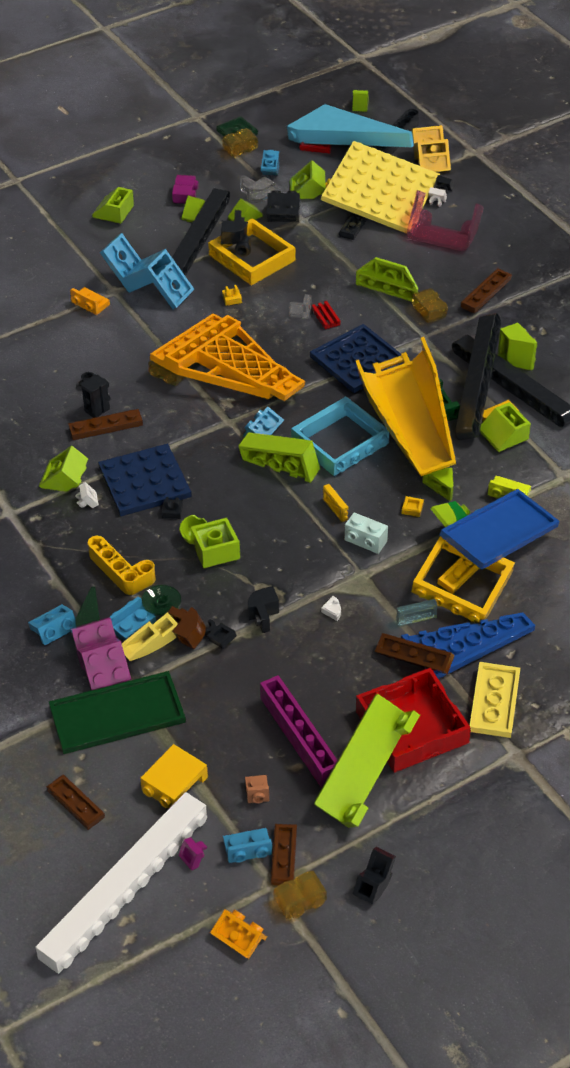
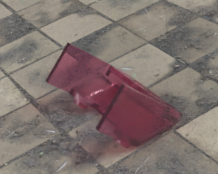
[407,190,484,251]

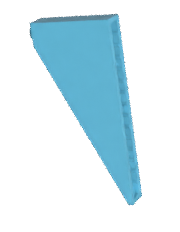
[287,104,414,147]

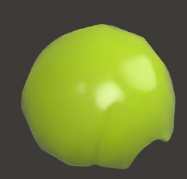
[179,515,207,545]

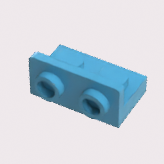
[243,407,284,437]
[110,597,156,641]
[28,604,78,645]
[223,828,272,863]

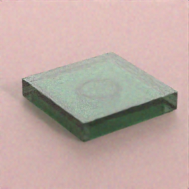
[216,116,258,145]

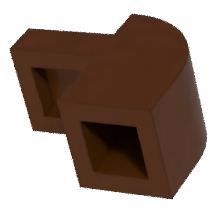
[168,606,206,649]

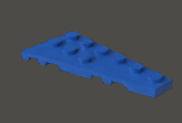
[401,612,535,679]

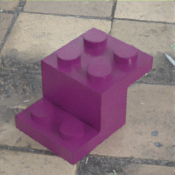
[70,617,131,690]

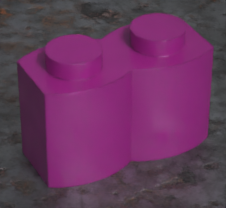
[172,175,199,204]

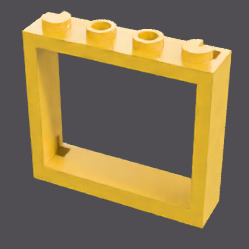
[208,218,296,286]
[411,536,515,623]

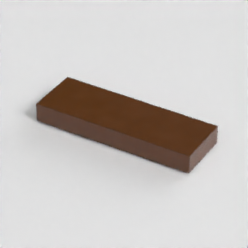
[46,774,105,830]
[271,824,297,886]

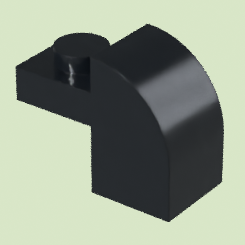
[221,210,248,244]
[248,586,279,633]
[353,847,396,904]

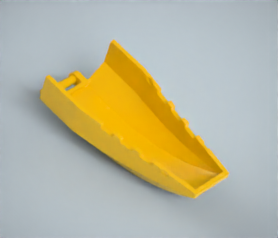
[356,337,456,476]

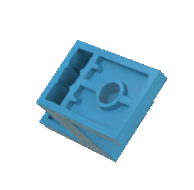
[100,233,194,309]

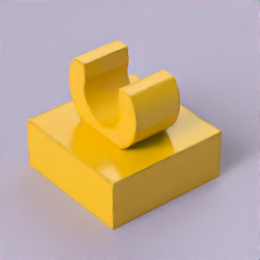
[222,285,242,306]

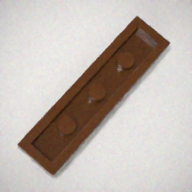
[461,268,512,314]
[68,409,143,440]
[375,633,455,674]

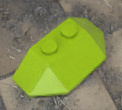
[356,257,418,303]

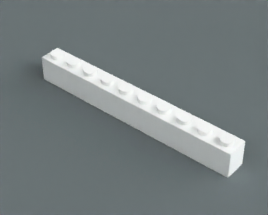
[36,792,207,974]

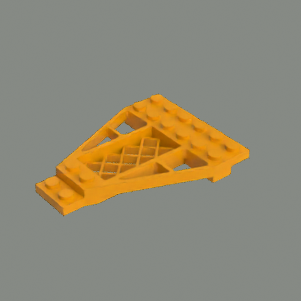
[150,313,305,401]

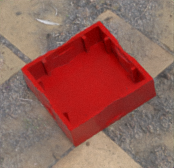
[356,667,471,773]

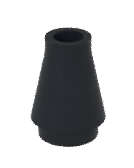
[235,236,252,257]

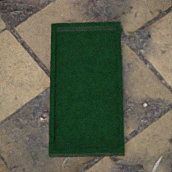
[49,671,186,754]

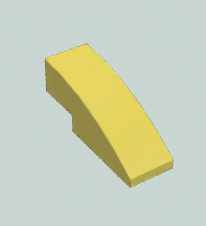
[122,612,178,661]

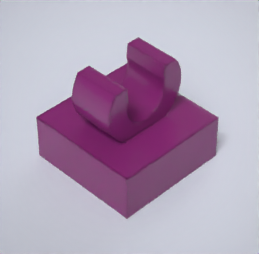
[178,837,207,870]

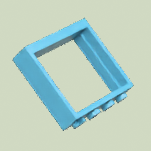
[291,396,389,476]

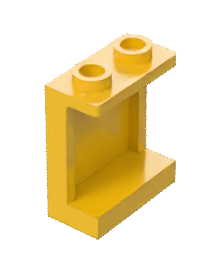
[140,744,208,808]

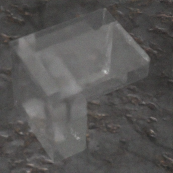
[289,294,312,319]

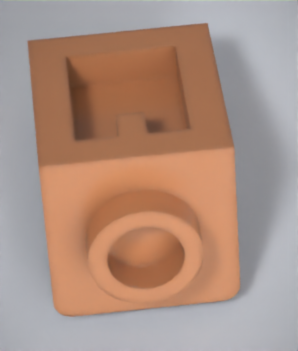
[245,775,269,803]

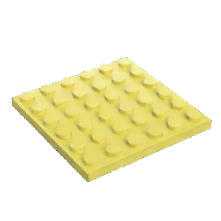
[321,141,440,234]

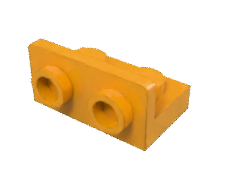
[70,287,110,315]
[210,909,267,959]

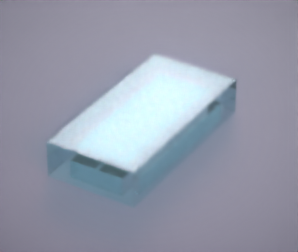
[396,599,438,626]

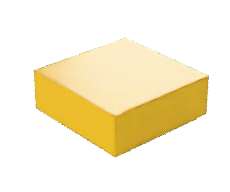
[402,496,424,517]

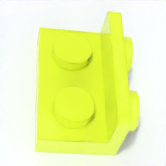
[488,476,531,498]

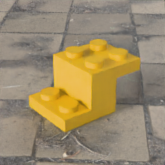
[411,125,451,172]

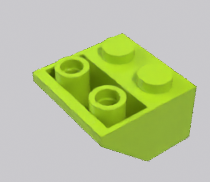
[92,187,134,224]
[498,323,537,370]
[480,402,531,452]

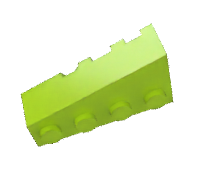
[238,432,320,483]

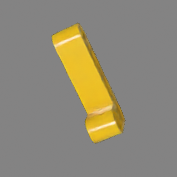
[88,535,156,595]

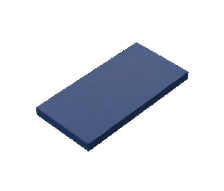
[440,489,560,570]

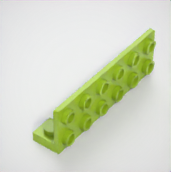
[314,694,420,828]

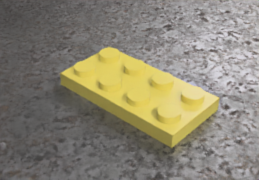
[470,662,520,738]

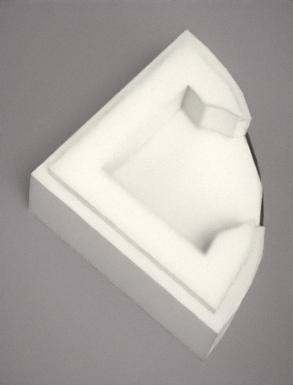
[321,596,341,621]

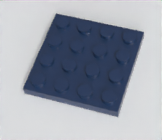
[310,324,404,393]
[98,444,192,516]

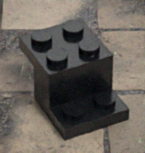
[266,190,301,222]

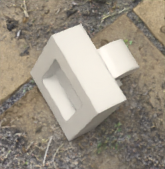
[429,187,447,207]
[75,482,99,508]

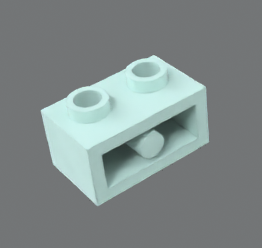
[345,513,388,554]

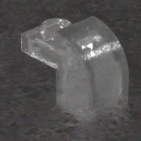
[240,175,275,203]

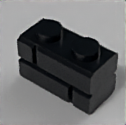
[81,374,111,418]

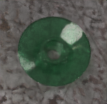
[142,585,181,615]

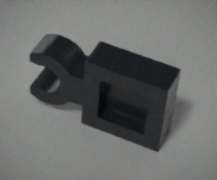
[205,619,237,649]

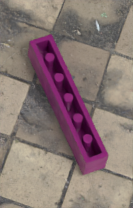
[260,675,338,788]

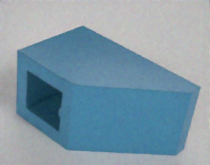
[261,150,279,175]

